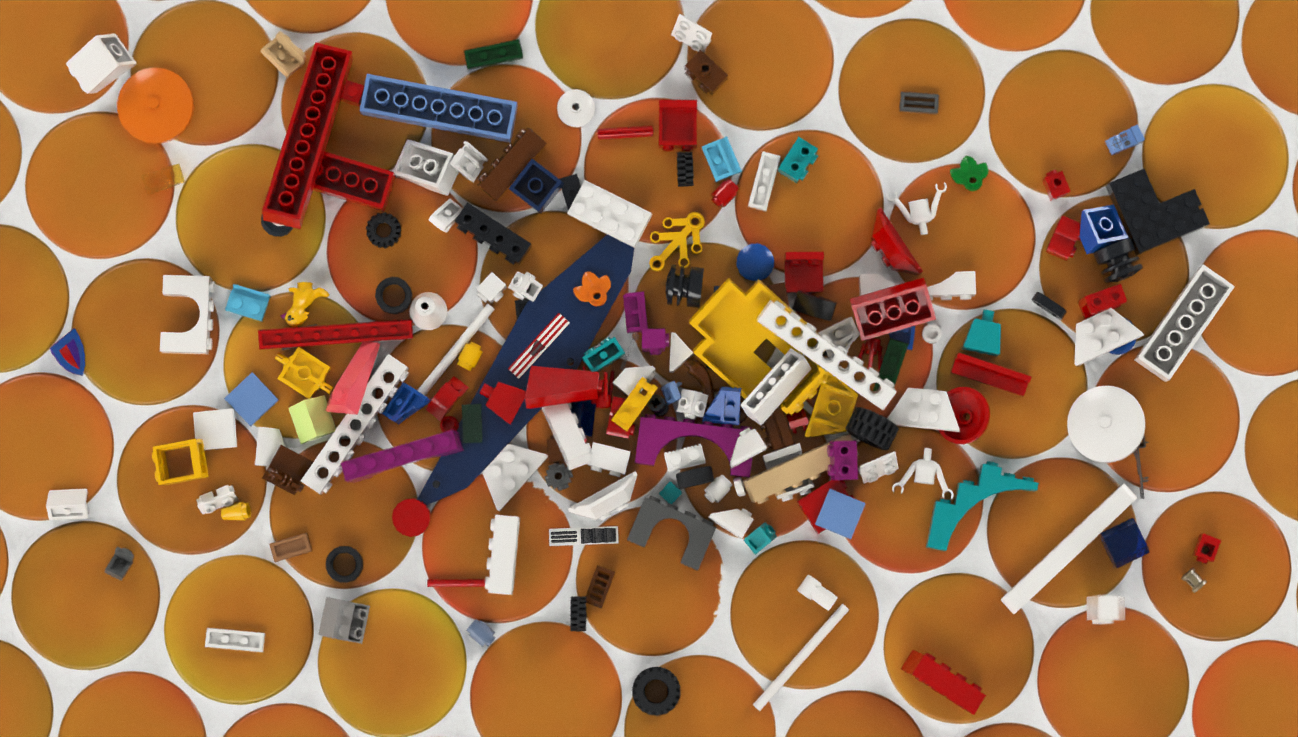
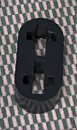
[1031,292,1067,320]

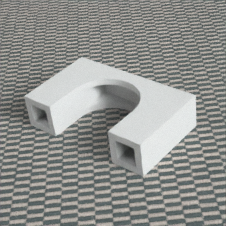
[160,275,215,354]

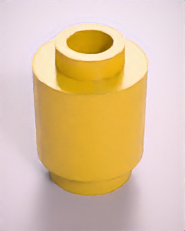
[457,342,483,371]

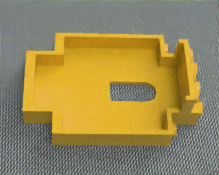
[689,278,831,415]

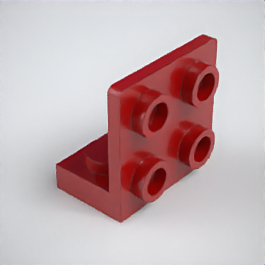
[784,251,824,293]

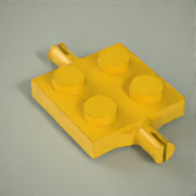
[275,347,334,399]

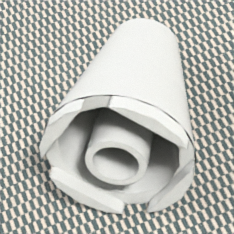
[409,292,447,330]

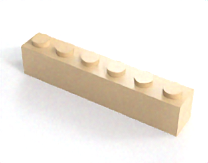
[743,434,859,504]

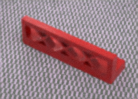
[950,352,1032,397]

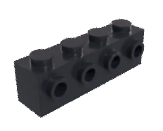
[455,202,532,265]

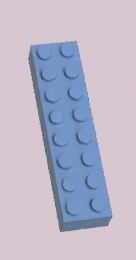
[359,74,518,143]

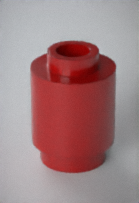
[711,179,739,207]

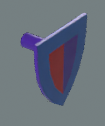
[50,328,85,376]

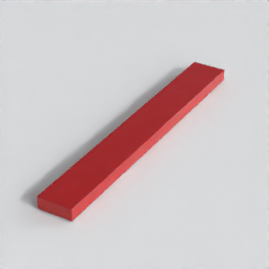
[258,319,413,350]

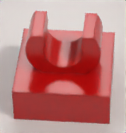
[786,409,809,434]

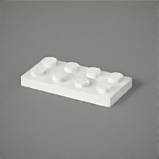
[567,180,653,248]

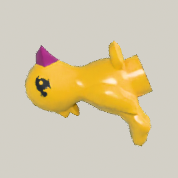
[280,282,329,327]

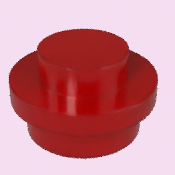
[440,416,459,432]

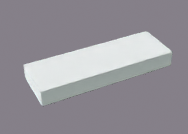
[748,151,781,212]
[205,628,265,652]

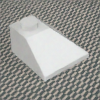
[730,428,767,469]
[708,508,754,539]

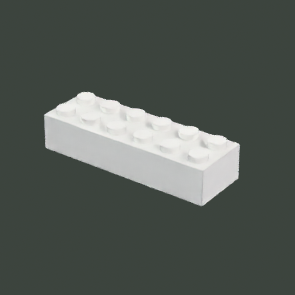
[1134,264,1235,382]

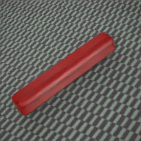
[597,126,654,140]

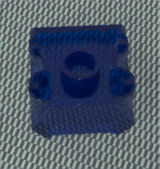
[1100,518,1150,568]

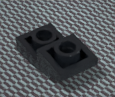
[792,291,837,321]

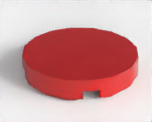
[392,498,431,537]

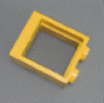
[152,439,209,485]

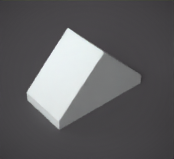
[669,332,693,373]

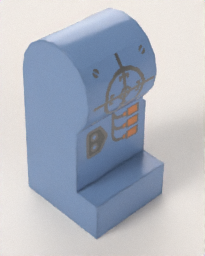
[1105,124,1145,155]

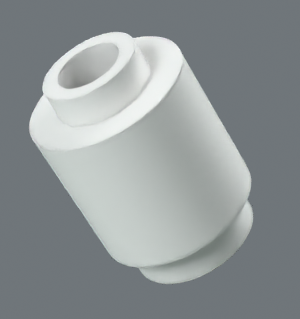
[704,474,732,503]

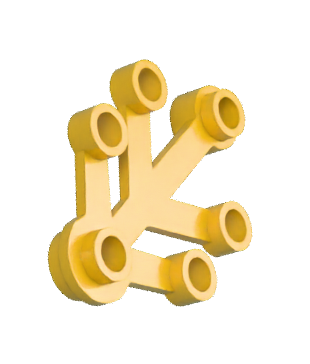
[649,212,705,272]

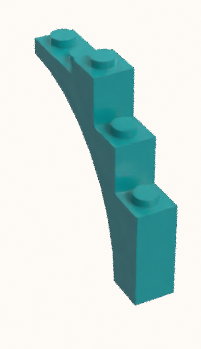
[926,461,1039,551]

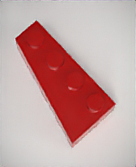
[901,650,986,715]

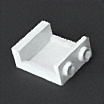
[762,443,814,502]

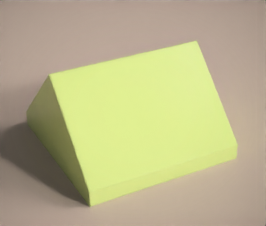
[288,395,336,444]

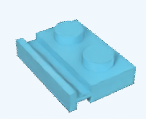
[701,136,742,182]
[225,284,271,322]

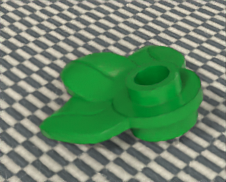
[950,156,989,191]

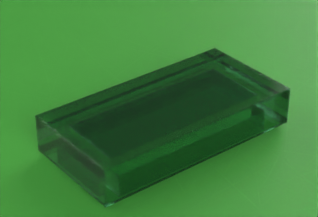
[462,404,483,443]

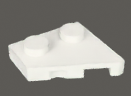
[818,317,860,358]

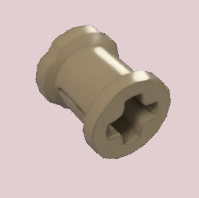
[1181,568,1207,593]

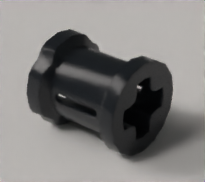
[647,394,669,417]

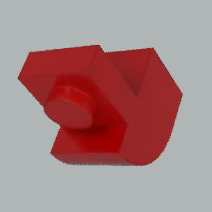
[426,376,469,421]

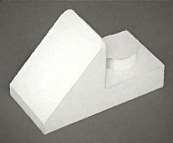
[429,199,463,232]

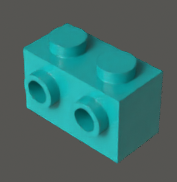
[778,137,819,183]
[582,337,625,372]

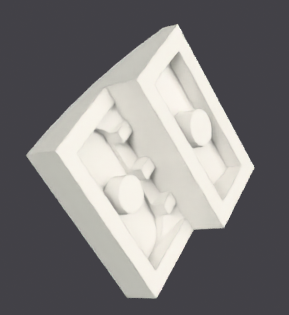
[193,409,237,450]

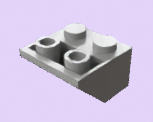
[318,597,370,644]

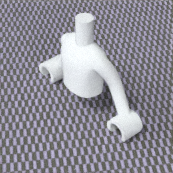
[886,182,947,235]
[892,448,954,500]

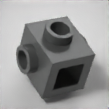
[544,462,573,491]

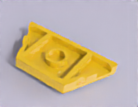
[804,374,858,438]

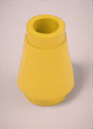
[221,502,251,521]

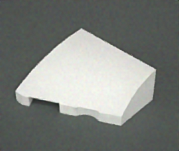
[255,427,286,466]

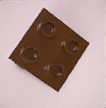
[262,445,313,495]

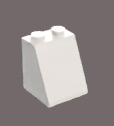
[66,34,137,94]

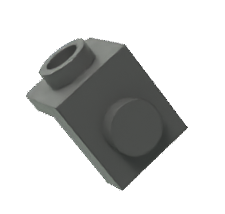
[105,547,134,581]

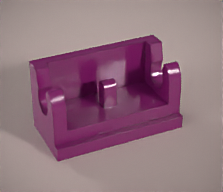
[623,291,648,333]

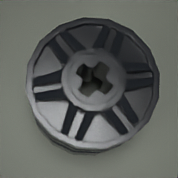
[1093,238,1143,284]
[665,264,704,308]

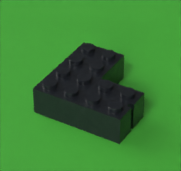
[1106,169,1210,256]

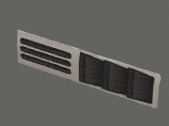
[549,526,619,546]

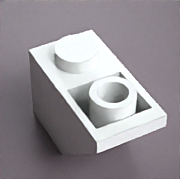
[613,366,656,396]

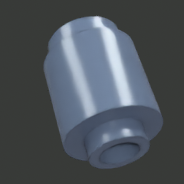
[466,619,495,647]

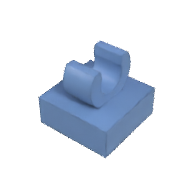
[661,381,682,405]

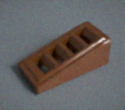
[586,565,615,608]

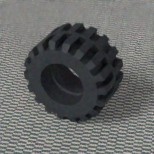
[845,407,899,450]
[632,667,681,716]

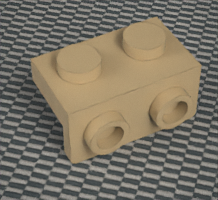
[261,31,306,78]

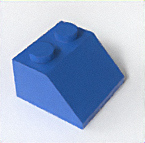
[1080,205,1129,254]

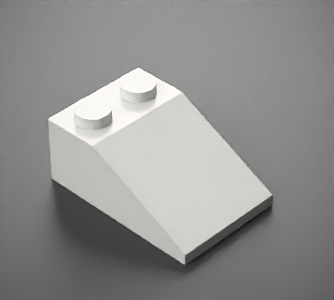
[393,139,459,196]

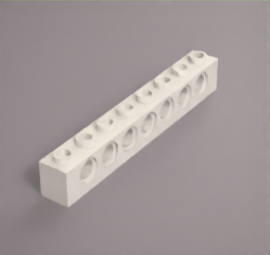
[757,300,897,410]
[301,354,409,495]

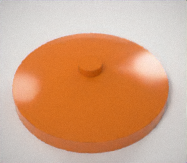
[117,68,194,144]

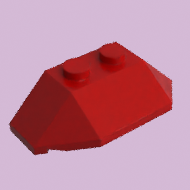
[871,208,923,275]

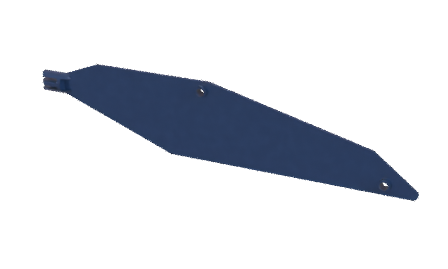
[417,235,634,505]

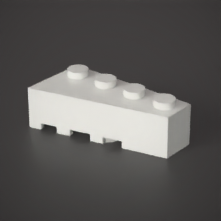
[1087,596,1125,624]

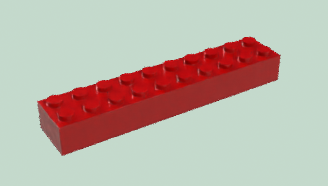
[262,42,353,229]

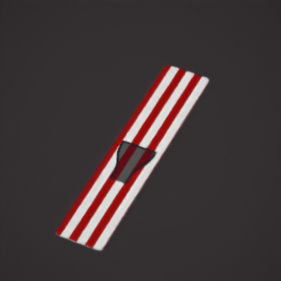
[508,313,569,378]

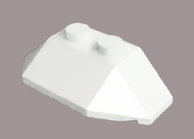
[568,471,637,521]

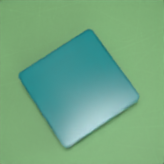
[659,481,682,504]

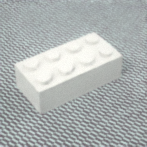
[485,515,520,595]

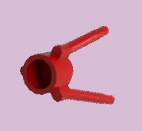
[858,338,883,371]
[582,366,615,409]

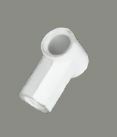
[797,575,838,611]

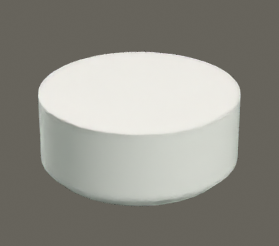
[922,324,941,344]
[733,477,746,497]

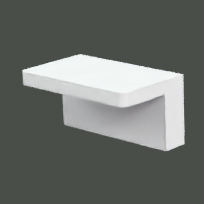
[46,489,89,520]

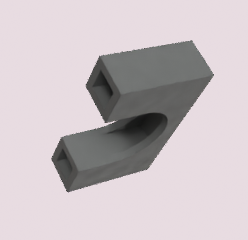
[627,495,716,571]

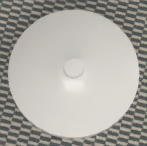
[1067,386,1146,463]

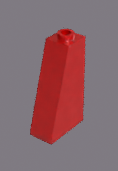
[525,366,604,409]

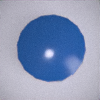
[737,244,774,281]

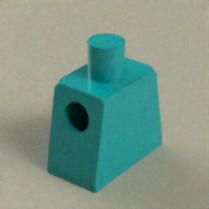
[962,310,1001,356]

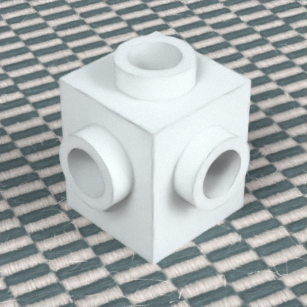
[508,271,543,302]
[677,389,708,420]

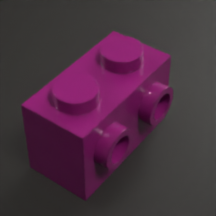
[642,329,669,355]
[827,441,858,480]

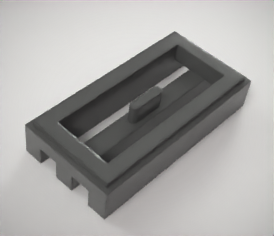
[899,92,939,114]

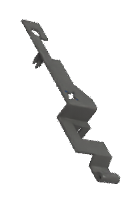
[1133,435,1149,499]

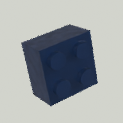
[509,159,564,214]

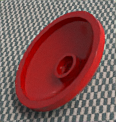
[938,387,990,444]

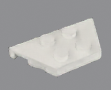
[1075,308,1144,367]
[887,388,960,432]
[482,444,548,512]

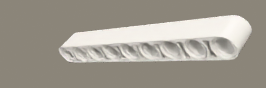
[1001,483,1137,614]

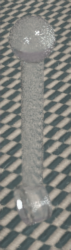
[619,333,639,370]

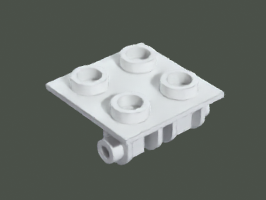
[671,14,712,52]
[858,451,899,484]

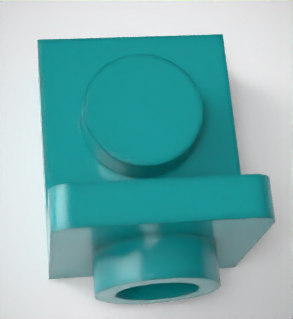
[744,522,777,555]

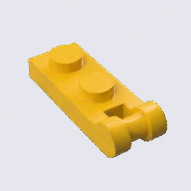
[611,376,658,431]

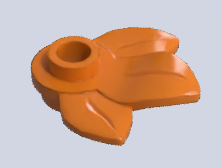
[573,271,611,307]

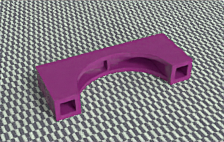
[635,414,752,478]
[341,430,464,483]

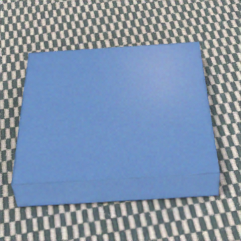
[224,372,279,426]
[815,489,866,539]

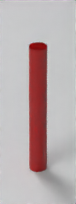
[427,579,486,587]

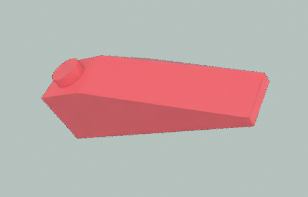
[325,342,380,415]

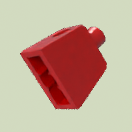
[479,382,526,425]

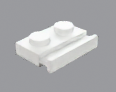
[450,141,488,182]

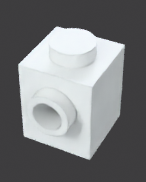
[476,272,507,304]

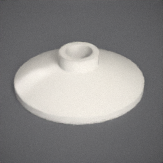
[557,89,595,127]

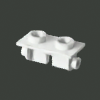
[196,485,239,514]

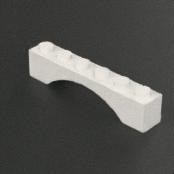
[859,271,976,301]

